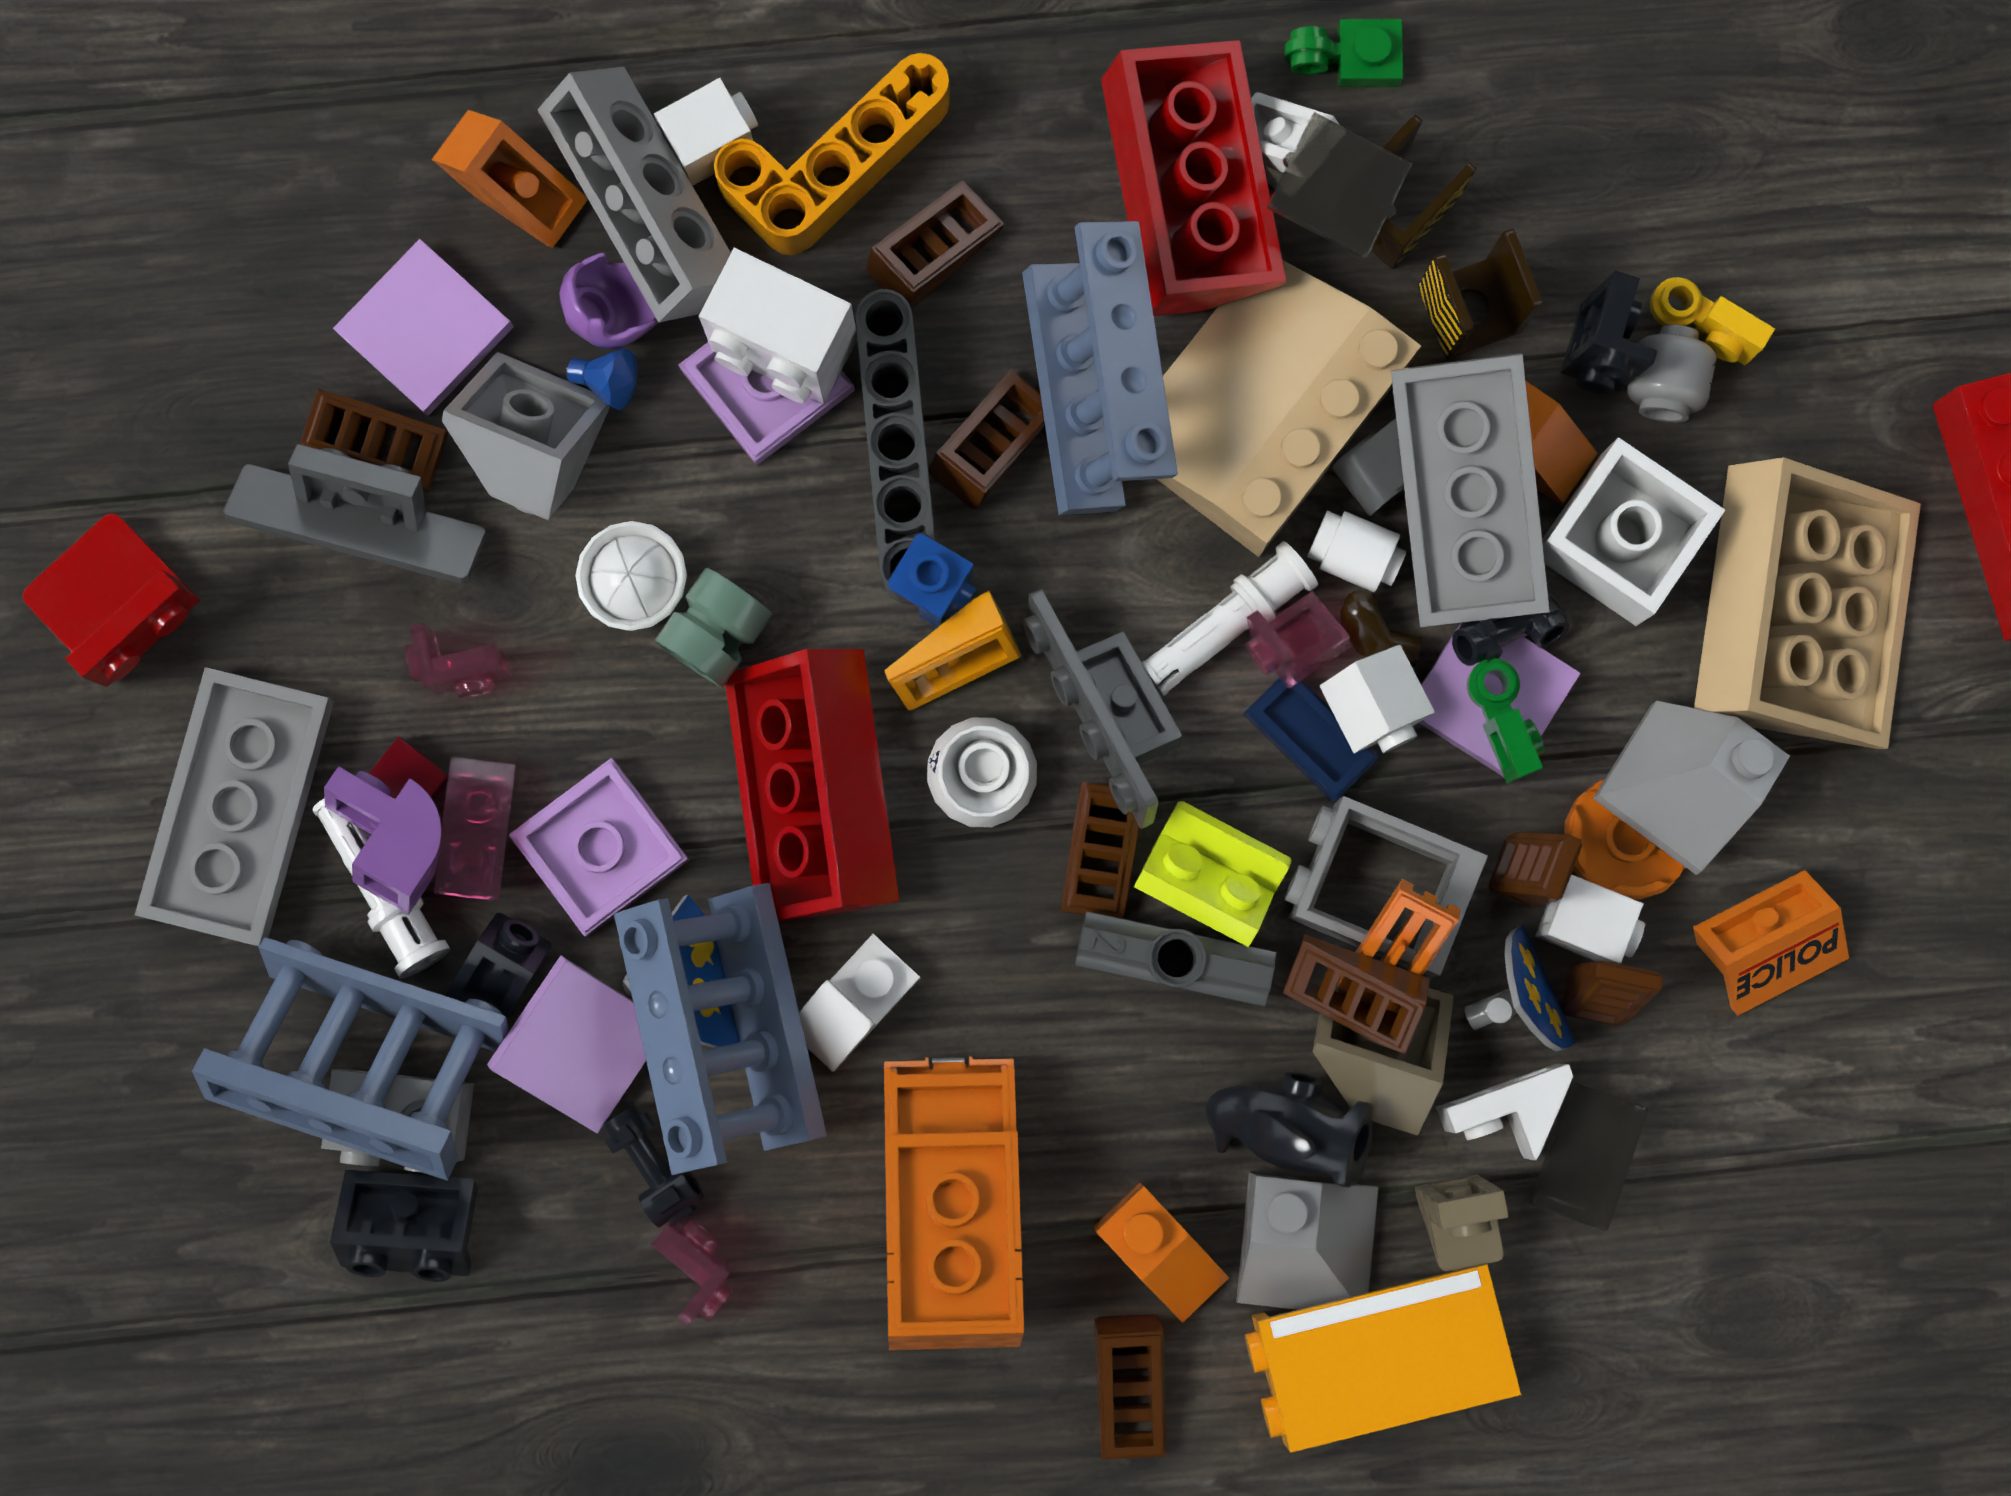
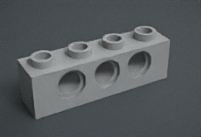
[537,67,731,323]

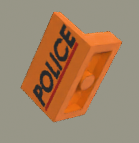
[1693,870,1849,1016]

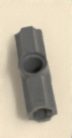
[1075,911,1276,1007]

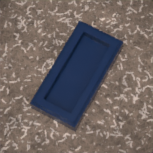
[1243,667,1380,803]

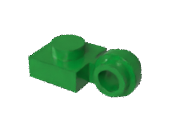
[1284,19,1403,87]
[1467,658,1545,783]

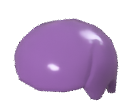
[559,253,658,350]

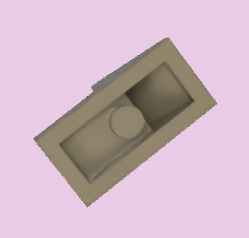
[1414,1174,1508,1271]

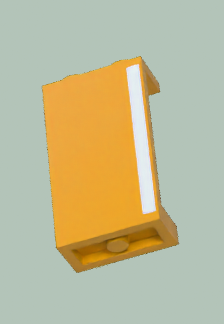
[1245,1264,1521,1453]

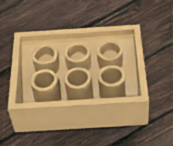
[1157,260,1421,557]
[1694,457,1921,749]

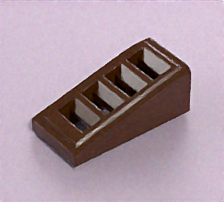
[867,180,1004,308]
[928,369,1045,509]
[300,389,448,492]
[1060,782,1139,919]
[1489,832,1583,908]
[1283,934,1430,1054]
[1562,961,1663,1026]
[1094,1314,1167,1460]

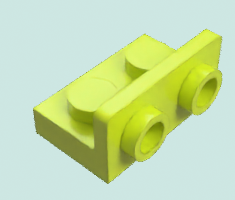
[1134,801,1292,947]

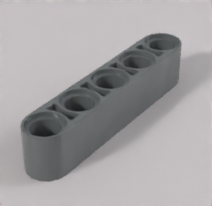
[856,289,935,605]

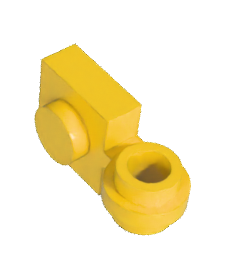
[1650,277,1775,365]

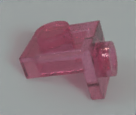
[1246,591,1351,688]
[405,623,510,698]
[651,1220,735,1326]

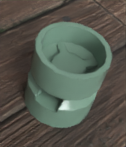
[654,568,773,688]

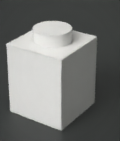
[654,78,758,186]
[1320,645,1435,753]
[1535,874,1645,964]

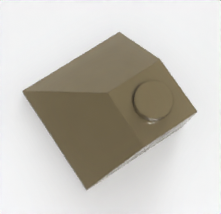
[1312,968,1454,1136]

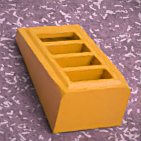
[884,591,1022,711]

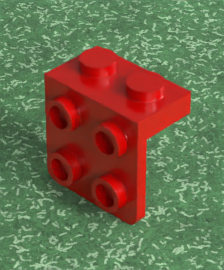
[23,514,201,687]

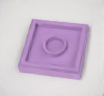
[333,239,514,416]
[678,342,855,466]
[1419,619,1581,777]
[509,758,690,937]
[487,955,646,1133]

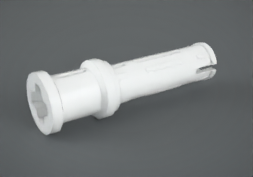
[1141,541,1318,696]
[313,798,450,979]

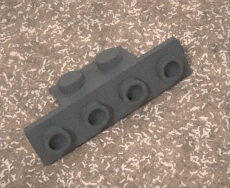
[223,444,486,584]
[1022,589,1183,829]

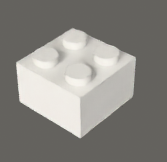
[699,248,857,404]
[1542,437,1725,626]

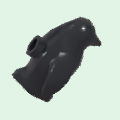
[1205,1072,1373,1188]

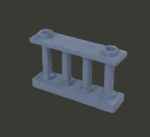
[1022,221,1178,515]
[614,883,827,1175]
[192,937,509,1181]

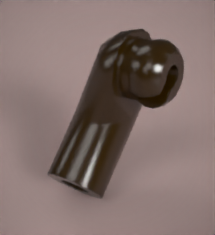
[1340,590,1422,667]

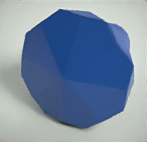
[567,348,638,410]

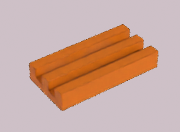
[1338,879,1461,1013]

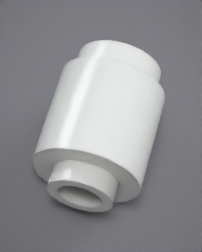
[1307,510,1407,593]

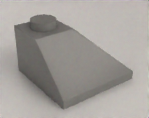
[442,352,610,520]
[1593,701,1790,875]
[1236,1172,1378,1310]

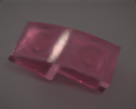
[434,757,516,901]

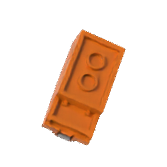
[884,1056,1024,1350]

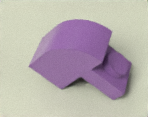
[324,766,441,915]

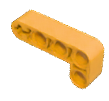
[714,53,950,256]

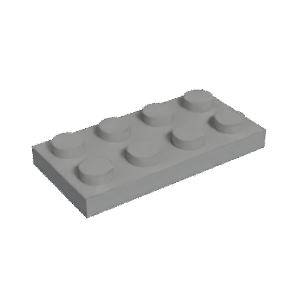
[1391,353,1550,627]
[135,667,334,946]

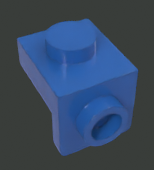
[888,534,978,628]

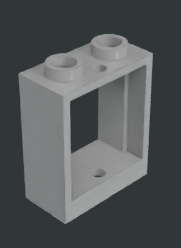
[1284,796,1488,977]

